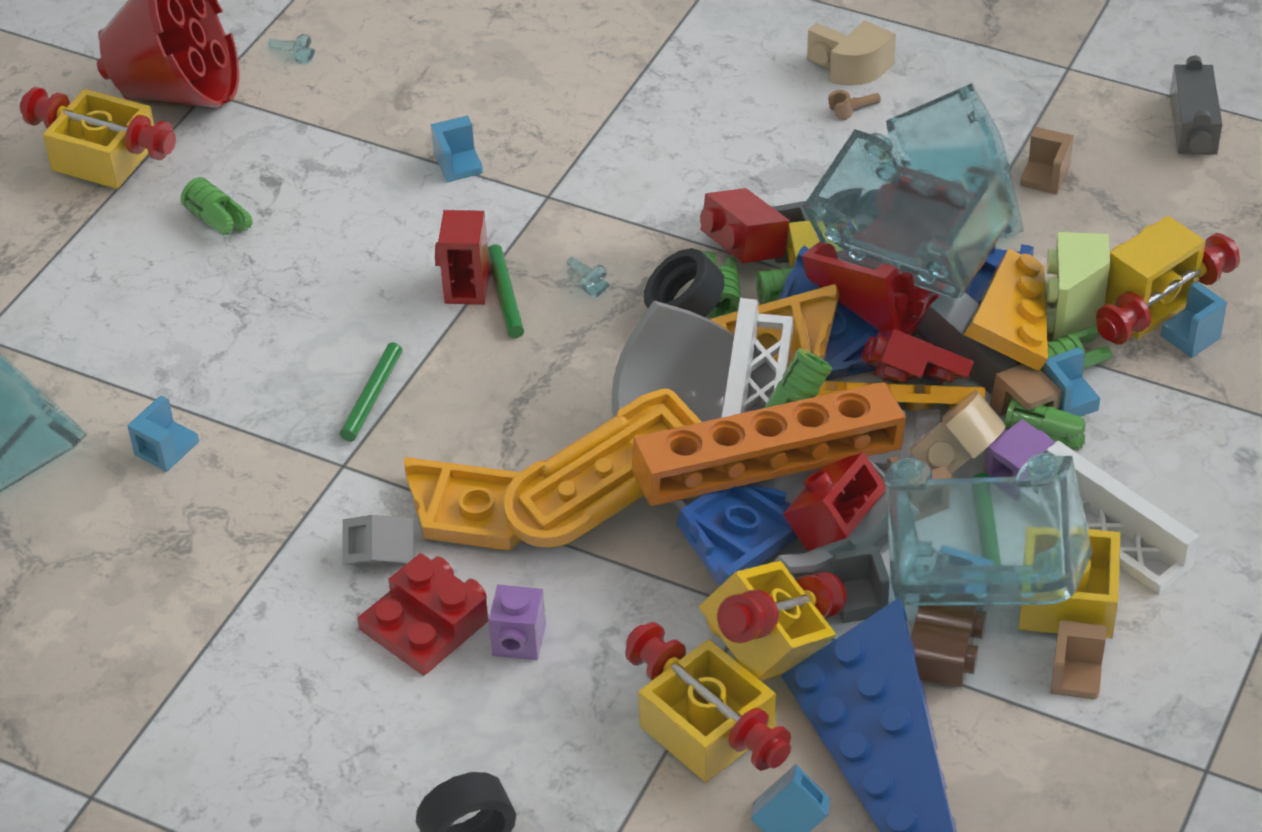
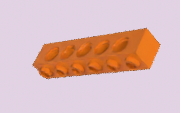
[632,382,906,507]

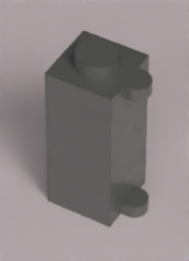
[1169,55,1222,154]
[916,283,1022,395]

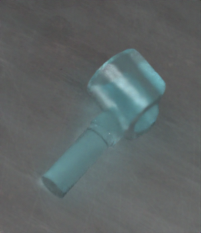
[267,34,315,64]
[567,257,609,297]

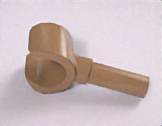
[828,90,881,120]

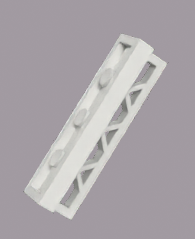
[722,298,793,417]
[1020,441,1199,595]

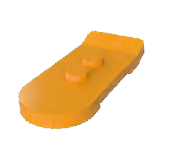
[504,389,701,548]

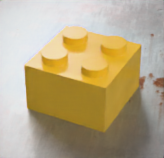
[1018,523,1121,639]

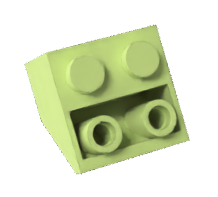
[1045,232,1110,342]

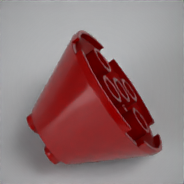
[97,0,239,108]

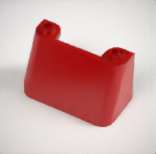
[802,170,989,336]

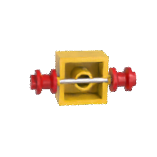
[20,87,176,189]
[1096,215,1240,345]
[698,561,846,681]
[625,622,791,783]

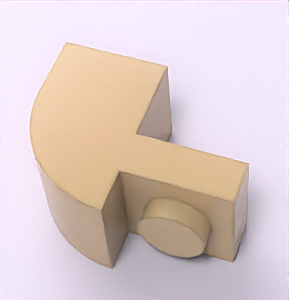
[807,20,896,85]
[909,389,1006,474]

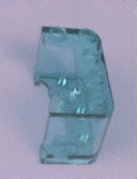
[803,129,1013,299]

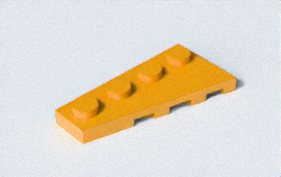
[964,248,1048,371]
[815,381,985,411]

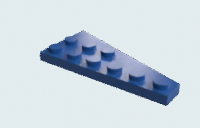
[781,598,957,832]

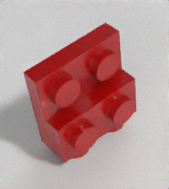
[861,329,974,384]
[357,552,488,676]

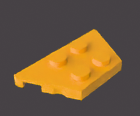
[709,284,840,369]
[404,457,521,551]

